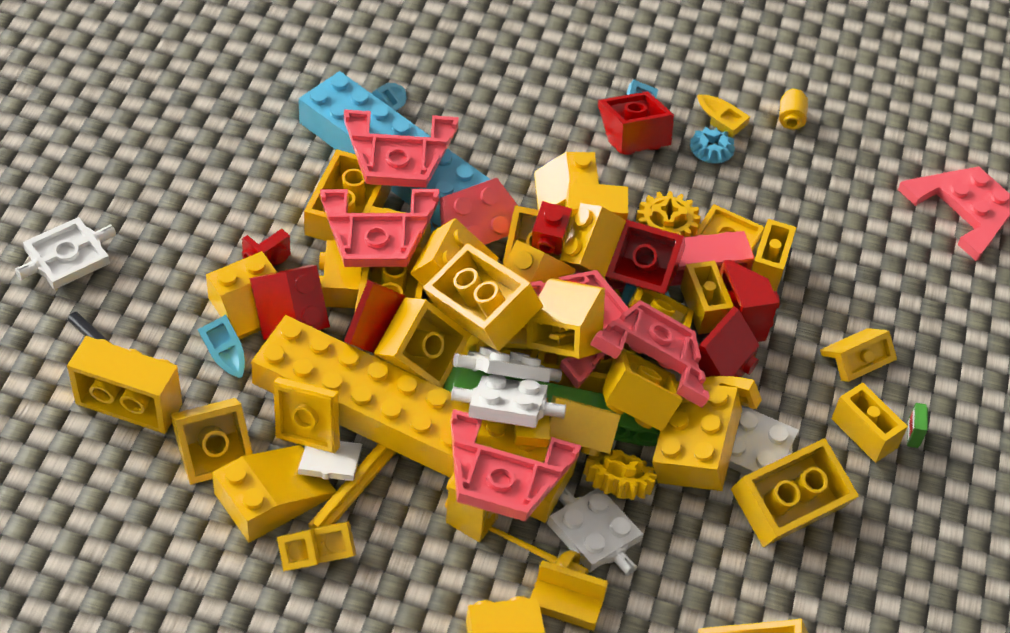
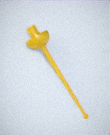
[488,526,589,575]

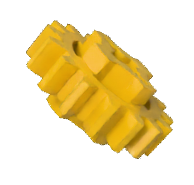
[636,191,701,237]
[583,450,657,500]

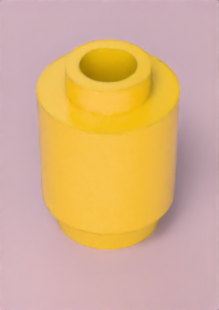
[779,89,808,130]

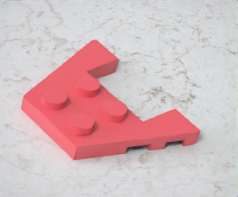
[344,109,459,188]
[898,166,1010,261]
[440,177,518,245]
[320,189,440,267]
[530,270,629,389]
[590,300,710,408]
[450,409,581,521]

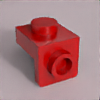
[532,201,572,255]
[242,229,291,267]

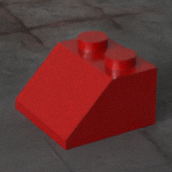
[598,91,674,155]
[606,219,686,295]
[720,260,780,342]
[249,265,330,340]
[344,280,407,354]
[698,306,759,377]

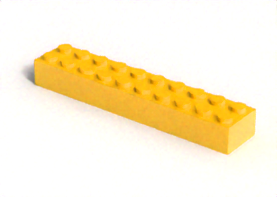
[251,315,577,523]

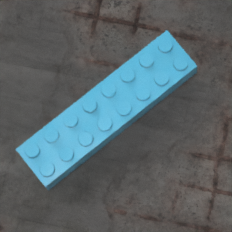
[299,71,491,227]

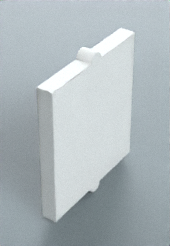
[298,441,362,481]

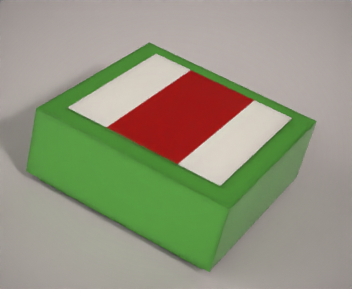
[907,403,928,448]

